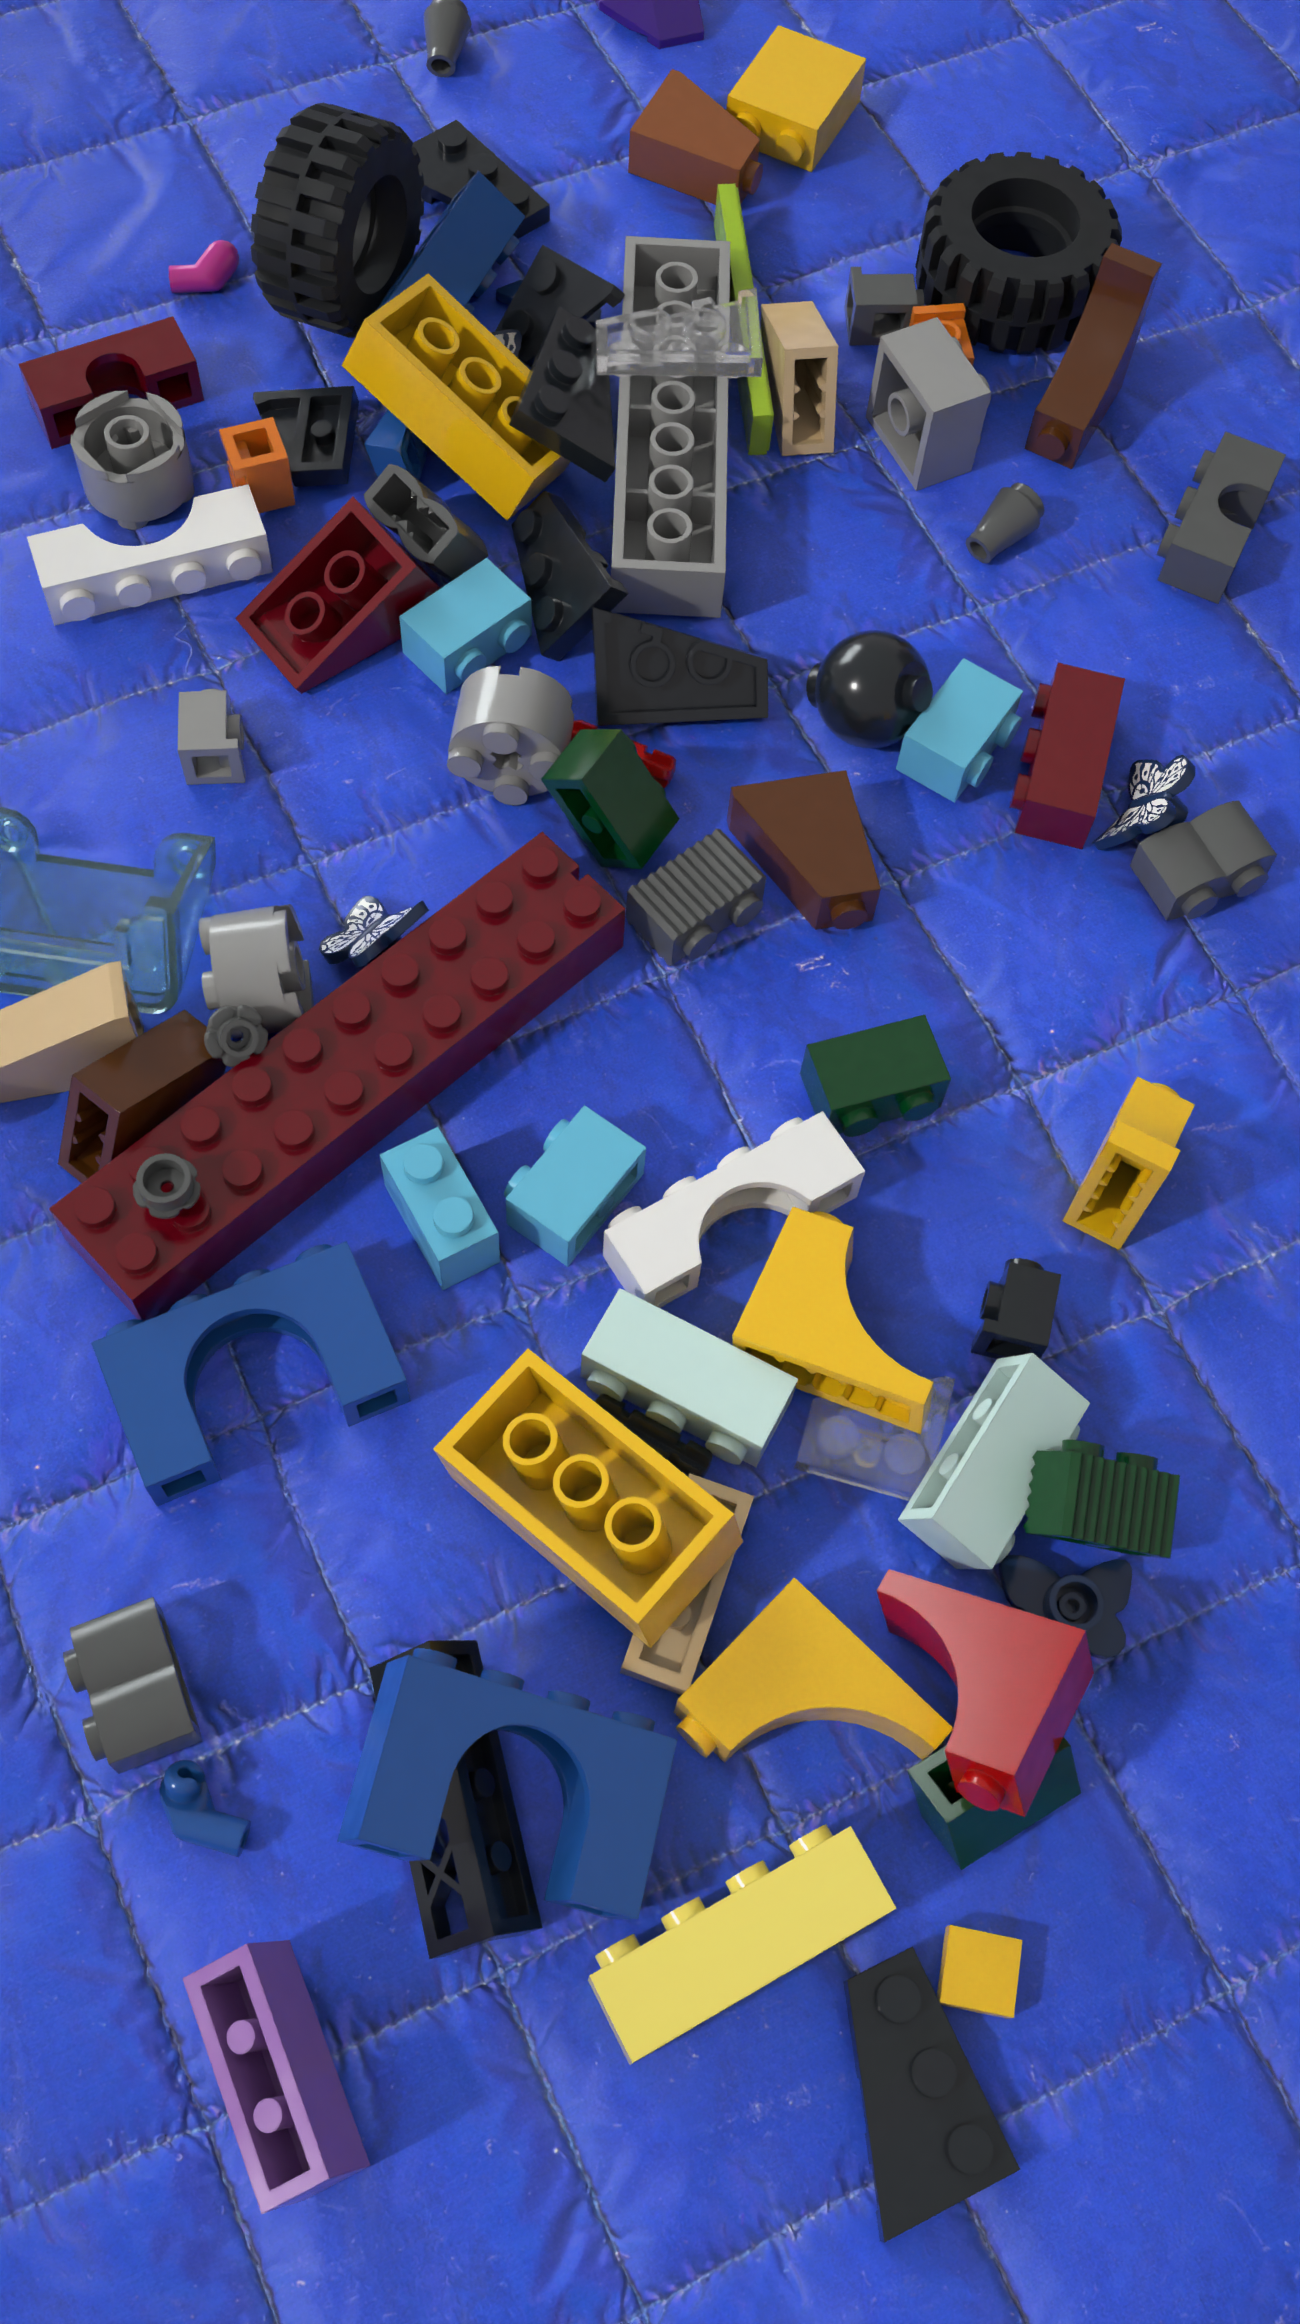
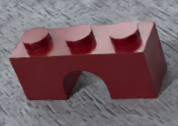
[18,316,204,449]

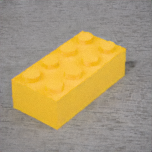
[341,273,570,521]
[433,1348,743,1648]

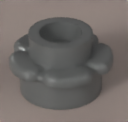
[204,1005,268,1067]
[133,1153,201,1219]

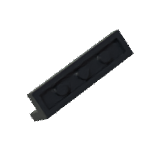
[369,1640,543,1959]

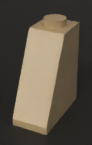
[761,301,838,456]
[0,961,145,1103]

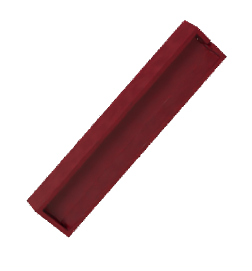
[49,832,625,1321]

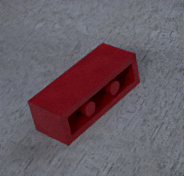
[1009,663,1125,850]

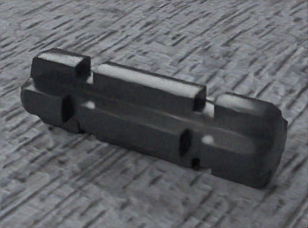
[595,1394,713,1478]

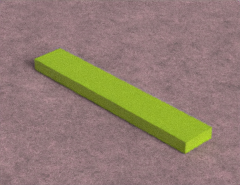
[714,184,774,455]

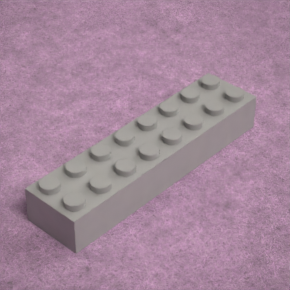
[611,236,730,618]

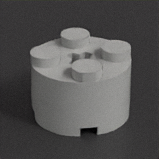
[71,390,194,530]
[447,666,574,806]
[199,904,314,1039]

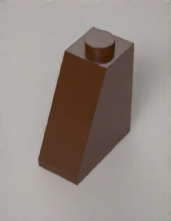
[727,770,881,930]
[58,1010,226,1183]

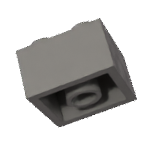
[866,317,991,491]

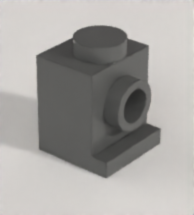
[844,267,924,345]

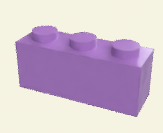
[182,1940,370,2214]

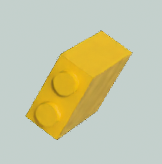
[726,25,866,172]

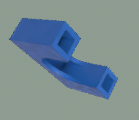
[91,1241,411,1506]
[337,1648,677,1919]

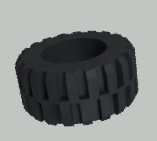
[251,103,424,338]
[915,152,1122,354]

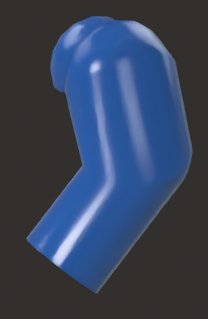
[159,1760,251,1857]

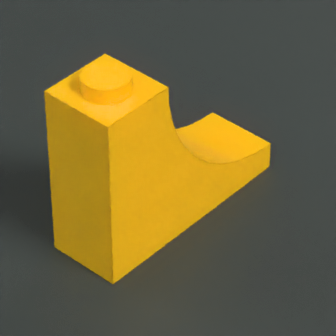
[1062,1076,1195,1250]
[732,1207,934,1434]
[674,1577,953,1763]

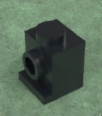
[971,1258,1061,1359]

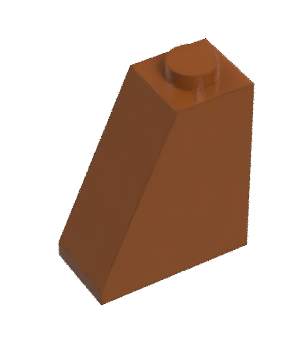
[628,69,763,205]

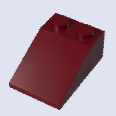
[235,497,441,694]

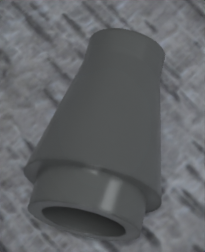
[424,0,471,77]
[966,483,1044,563]

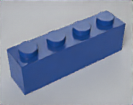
[374,171,525,314]

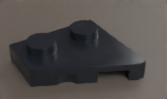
[495,245,625,367]
[253,386,359,487]

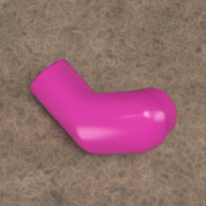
[169,240,239,293]

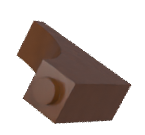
[1024,243,1162,469]

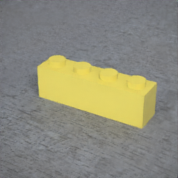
[588,1824,897,2065]

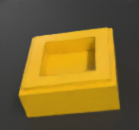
[937,1925,1023,2019]

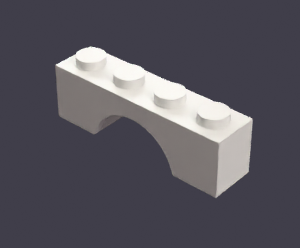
[27,484,273,626]
[603,1111,865,1308]

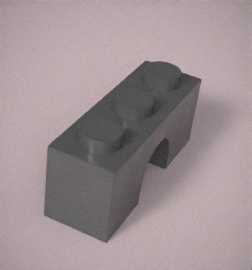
[1156,431,1286,604]

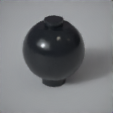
[806,630,933,748]

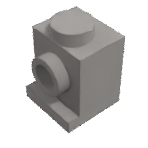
[178,689,246,785]

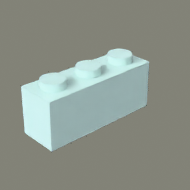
[580,1288,798,1467]
[898,1353,1090,1569]

